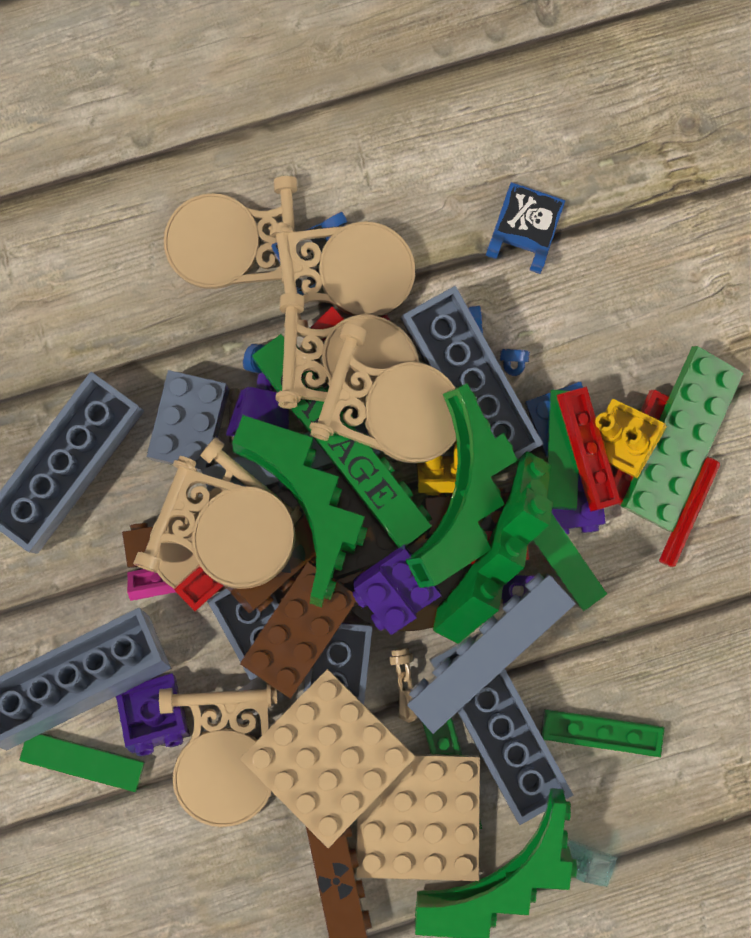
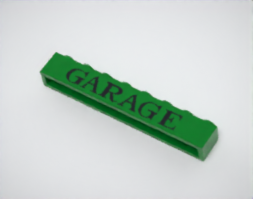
[252,334,432,548]

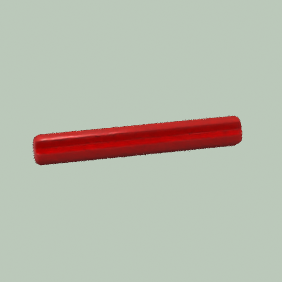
[659,457,720,567]

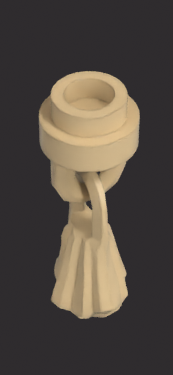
[389,648,417,723]

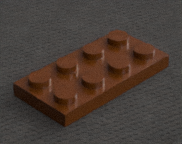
[240,561,356,699]

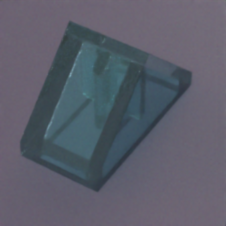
[567,839,618,887]

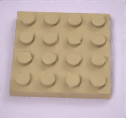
[240,669,416,848]
[357,754,480,881]

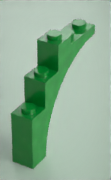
[406,383,518,588]
[232,415,368,607]
[433,451,553,644]
[415,788,577,938]

